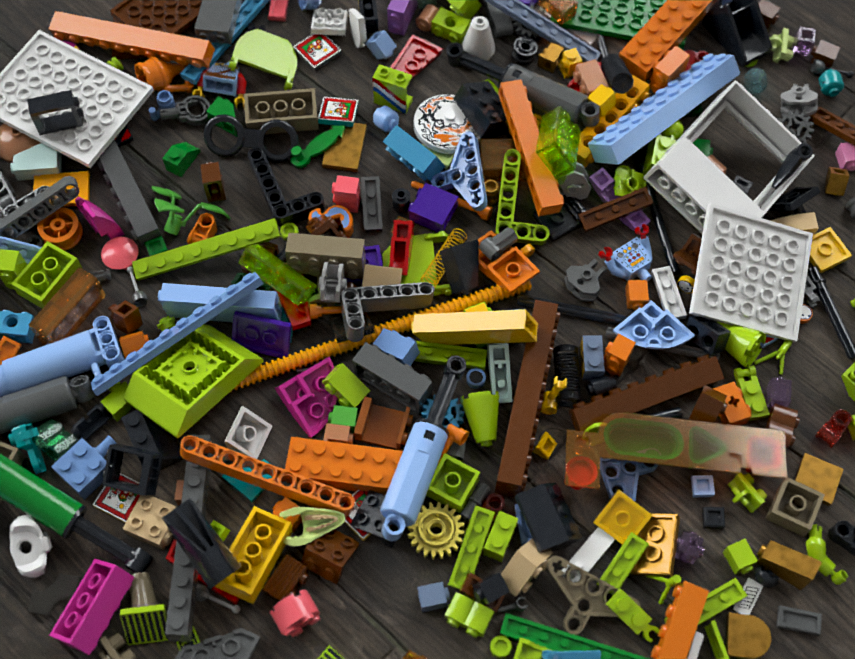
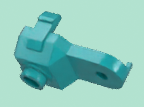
[8,423,46,474]

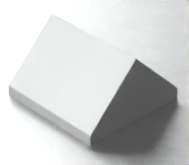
[224,406,272,459]

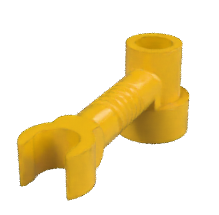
[541,376,567,415]

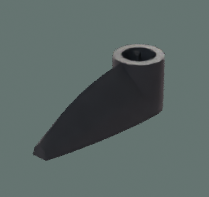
[772,143,813,190]

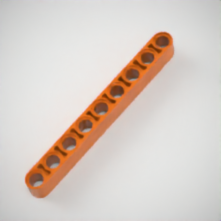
[180,435,355,517]

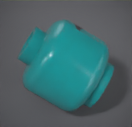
[819,69,844,97]

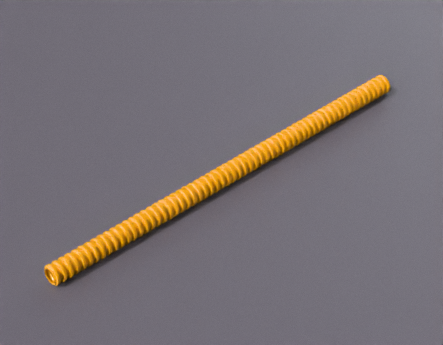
[230,280,532,392]

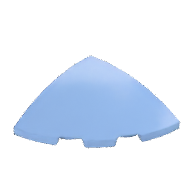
[613,300,695,349]

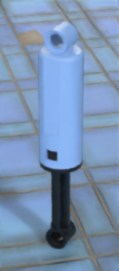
[380,355,466,541]

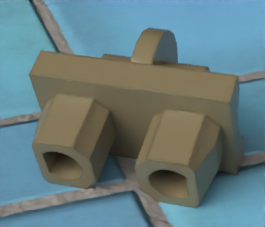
[98,633,137,659]

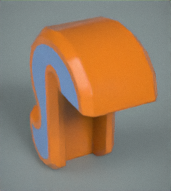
[308,205,354,238]

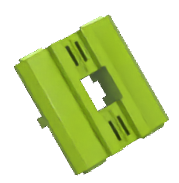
[613,168,646,197]

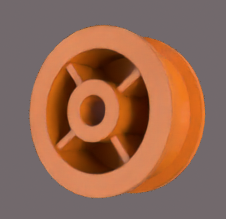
[37,207,83,251]

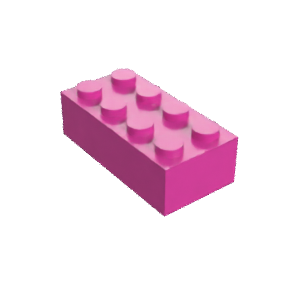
[50,559,135,655]

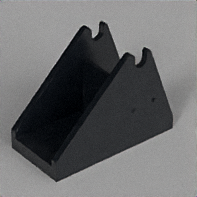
[702,0,772,68]

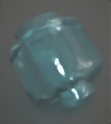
[744,68,768,94]

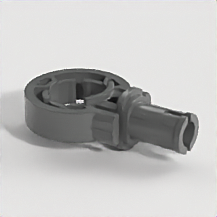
[159,95,210,126]

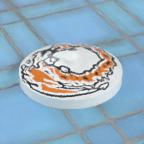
[414,95,481,154]

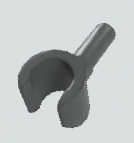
[498,596,528,613]

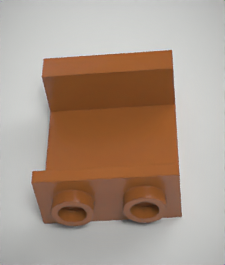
[354,397,413,451]

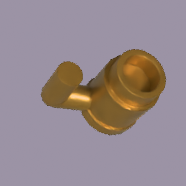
[472,180,499,205]

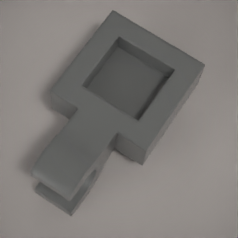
[804,275,820,309]

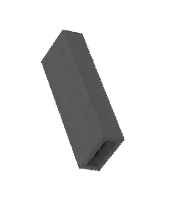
[194,0,243,44]

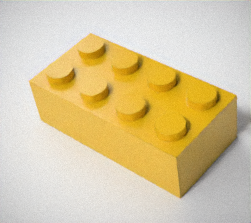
[216,506,293,604]

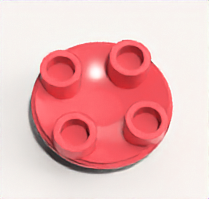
[101,237,139,270]

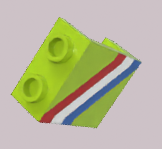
[372,64,413,114]

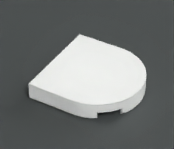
[349,8,366,48]

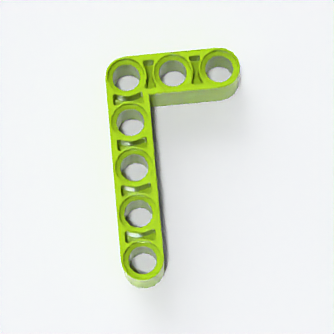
[495,149,549,245]

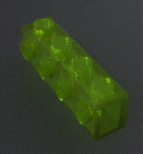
[238,244,317,305]

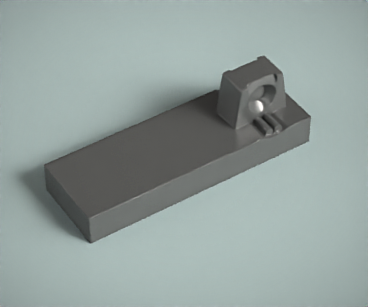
[361,176,383,232]

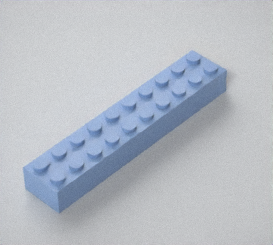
[588,53,740,165]

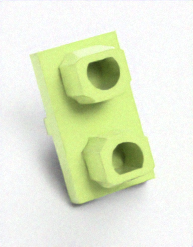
[770,28,794,63]

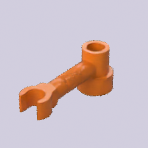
[438,423,469,464]

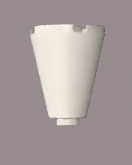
[462,16,495,61]

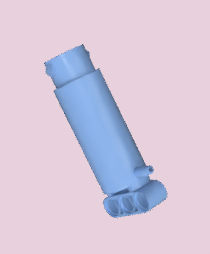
[0,316,124,397]

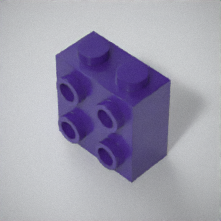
[408,183,459,232]

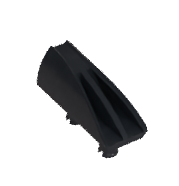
[162,498,242,590]

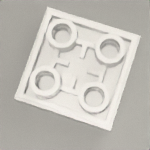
[311,8,348,35]

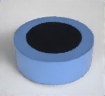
[466,368,486,389]

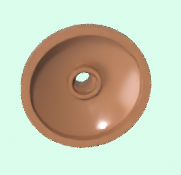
[0,124,41,163]

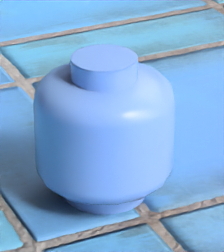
[373,106,399,132]

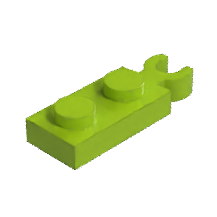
[606,588,659,642]

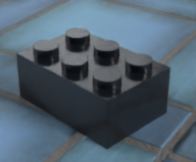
[453,81,510,138]

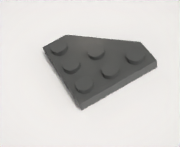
[175,628,261,659]

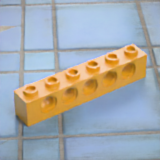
[568,75,650,168]

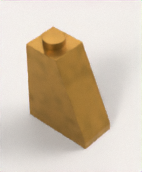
[757,541,822,590]

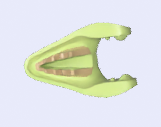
[279,507,345,546]

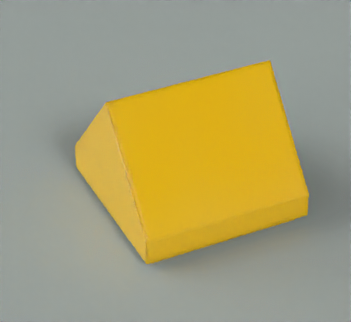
[532,432,557,460]

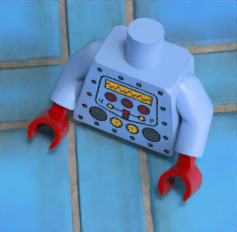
[598,224,653,282]

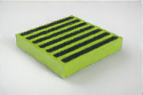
[120,604,168,645]

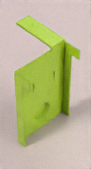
[705,620,729,659]

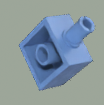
[51,435,117,500]

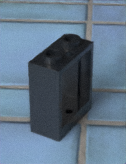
[27,90,85,135]
[102,444,163,496]

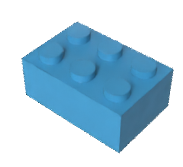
[383,125,445,182]

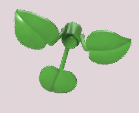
[151,186,230,235]

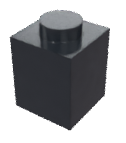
[472,572,510,605]

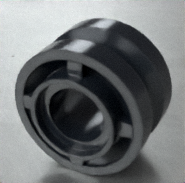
[511,37,538,65]

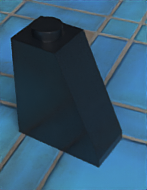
[439,239,479,296]

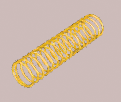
[421,228,467,288]

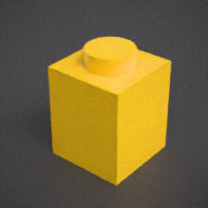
[588,84,616,117]

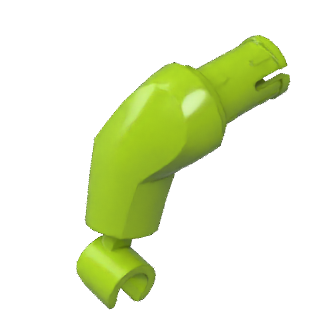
[805,524,848,585]

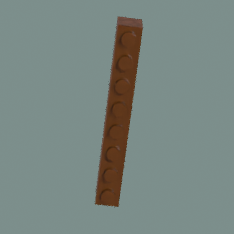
[568,354,724,433]

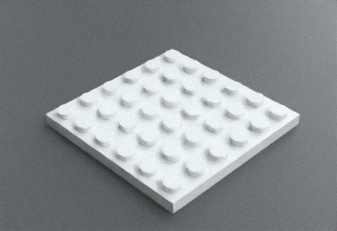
[689,203,813,343]

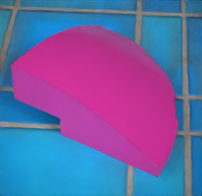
[75,196,125,240]
[275,357,337,438]

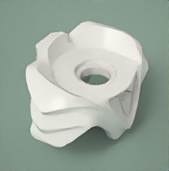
[10,515,52,578]

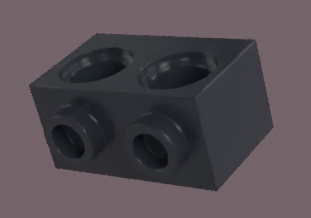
[686,315,731,355]

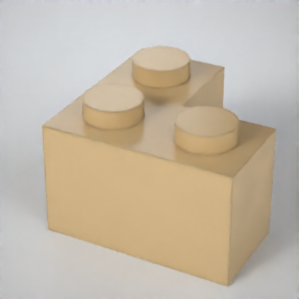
[501,538,553,597]

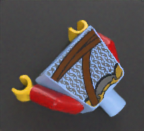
[192,62,246,109]

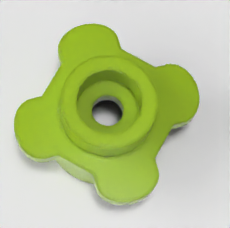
[157,316,176,331]

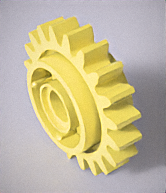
[408,502,465,560]

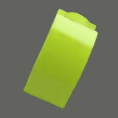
[100,381,132,422]

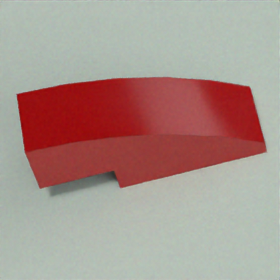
[389,220,414,276]

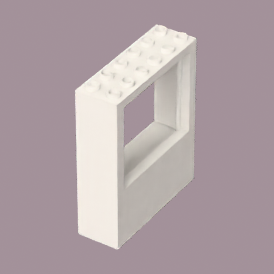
[643,80,815,234]

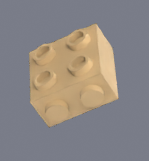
[123,495,176,550]

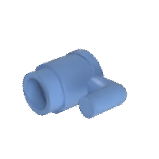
[149,90,176,121]

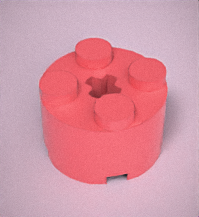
[270,590,321,637]

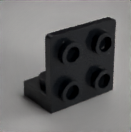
[351,490,398,548]

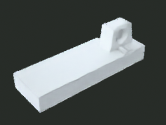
[562,527,615,582]

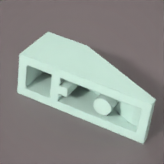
[487,343,513,403]

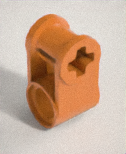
[187,213,218,244]

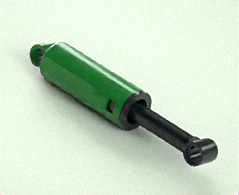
[0,454,153,573]

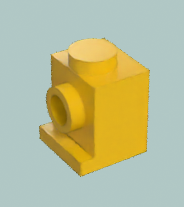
[558,48,583,78]

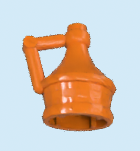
[135,56,194,93]

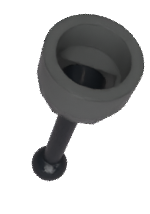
[811,59,854,78]

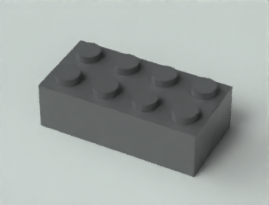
[352,342,432,415]

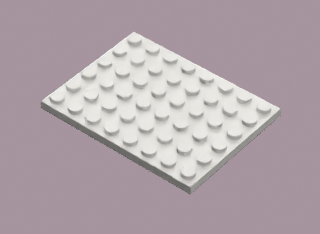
[0,30,154,168]

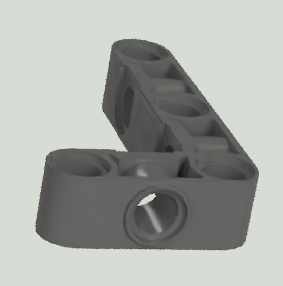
[0,167,58,220]

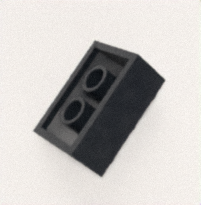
[121,410,184,470]
[514,482,582,553]

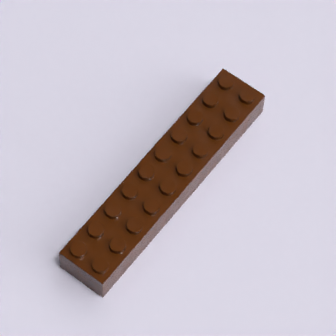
[495,300,561,498]

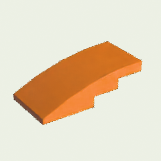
[478,230,540,293]

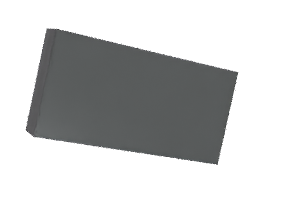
[776,605,822,636]

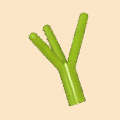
[754,340,793,375]
[646,575,681,605]

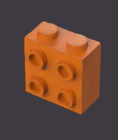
[649,46,690,94]

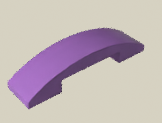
[589,167,651,231]

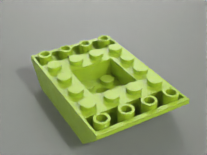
[124,325,264,438]

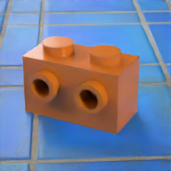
[604,333,636,377]

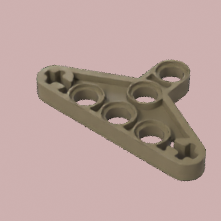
[546,556,640,635]

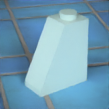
[10,143,62,180]

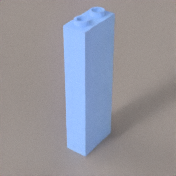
[158,283,283,322]

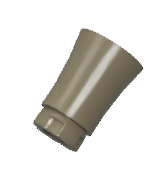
[129,572,158,608]

